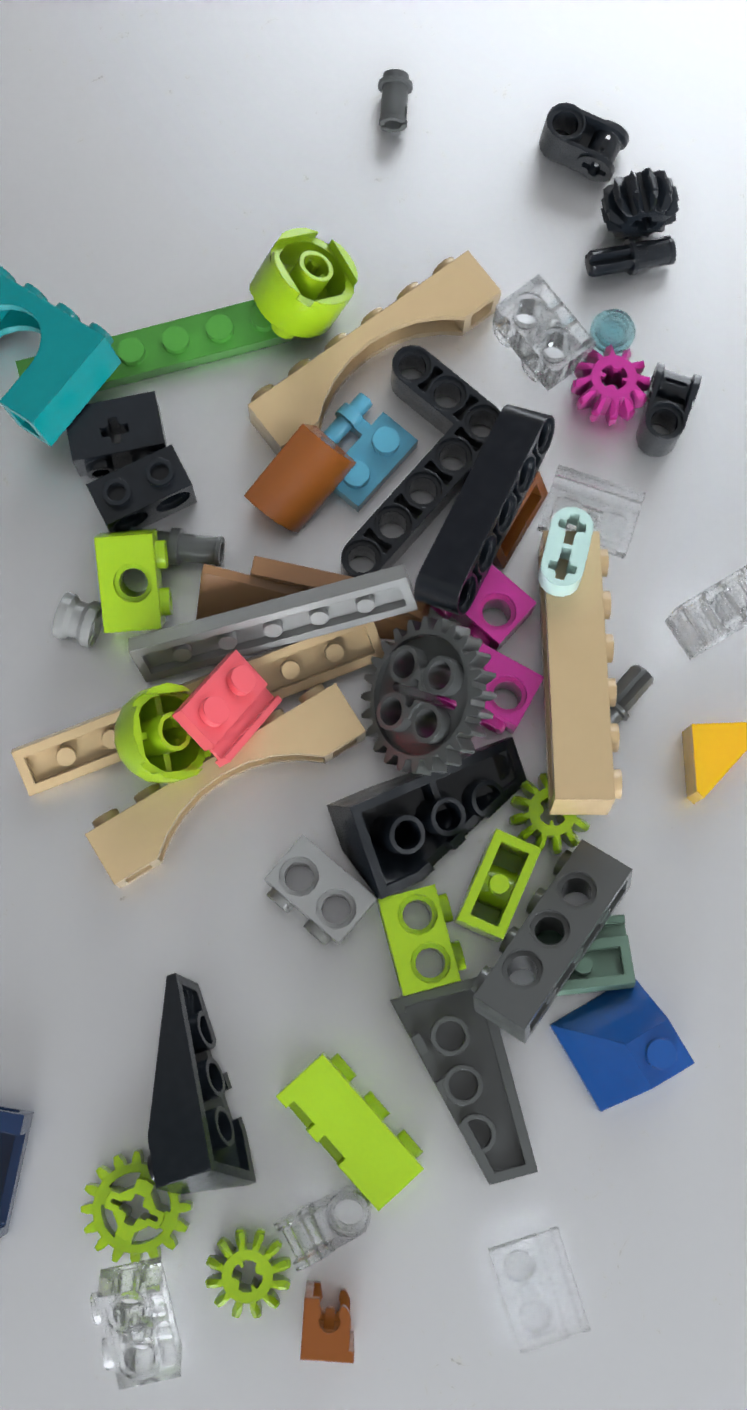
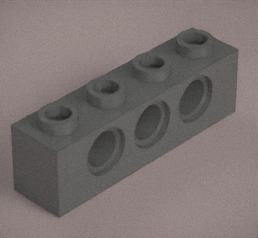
[471,839,633,1044]

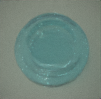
[590,309,636,354]

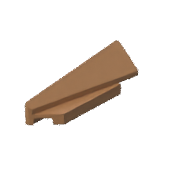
[196,556,430,640]

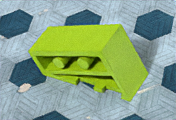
[276,1052,424,1211]

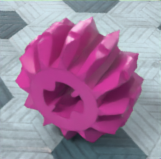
[571,344,650,427]

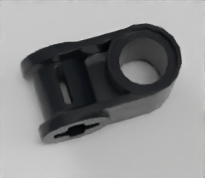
[539,102,629,182]
[636,362,702,457]

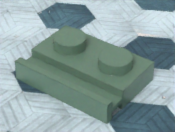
[533,914,636,996]

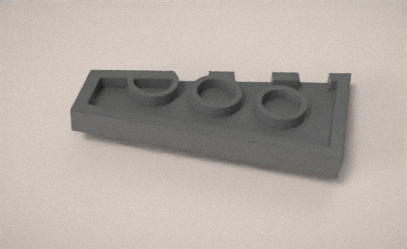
[390,977,538,1185]

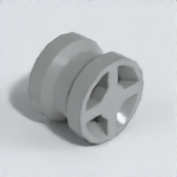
[52,592,103,648]

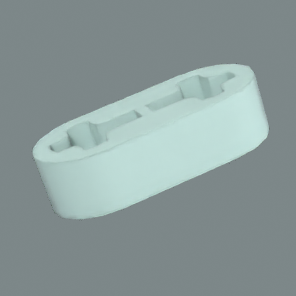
[538,507,593,597]

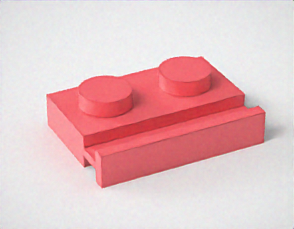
[171,649,282,767]

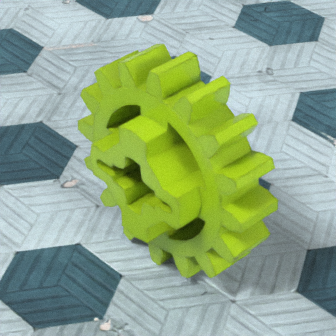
[81,1149,193,1266]

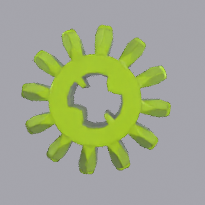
[509,773,590,855]
[205,1227,291,1319]

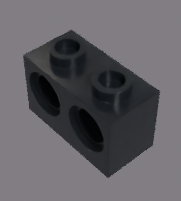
[86,444,197,532]

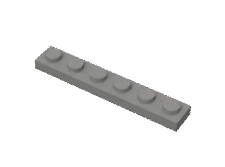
[128,564,418,682]

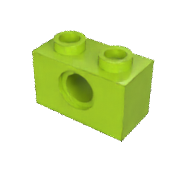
[94,529,173,633]
[453,828,542,942]

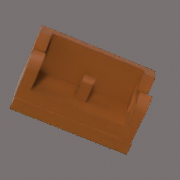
[300,1280,354,1363]

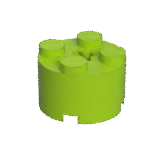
[249,228,358,339]

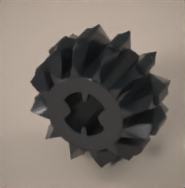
[601,168,679,240]

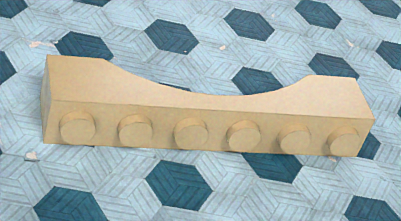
[248,251,502,455]
[85,683,366,888]

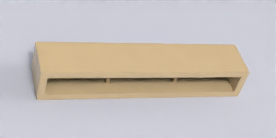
[538,531,622,815]

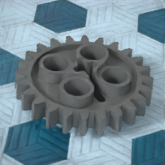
[361,616,497,776]

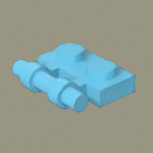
[324,393,418,512]

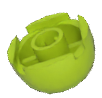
[114,683,212,783]

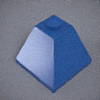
[549,979,694,1112]

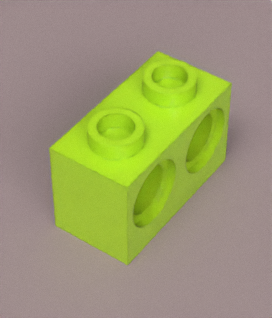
[377,884,466,996]

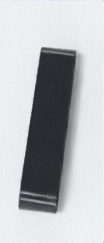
[414,404,555,616]

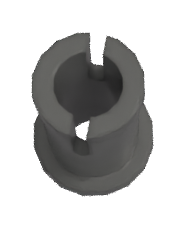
[378,69,413,132]

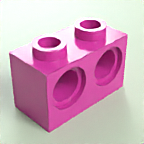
[430,565,537,651]
[435,643,544,735]

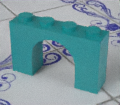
[0,266,121,447]

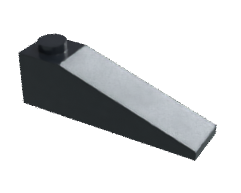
[327,737,527,899]
[147,973,256,1194]

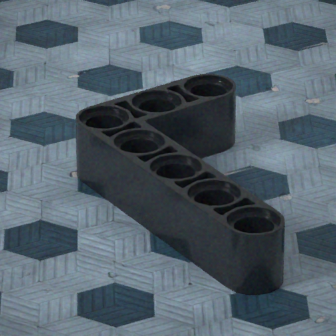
[341,345,501,577]

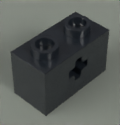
[66,391,167,478]

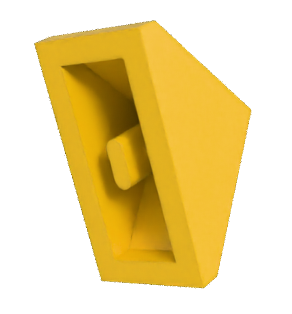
[682,722,747,804]

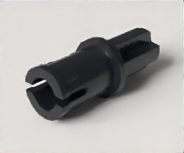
[585,235,676,277]

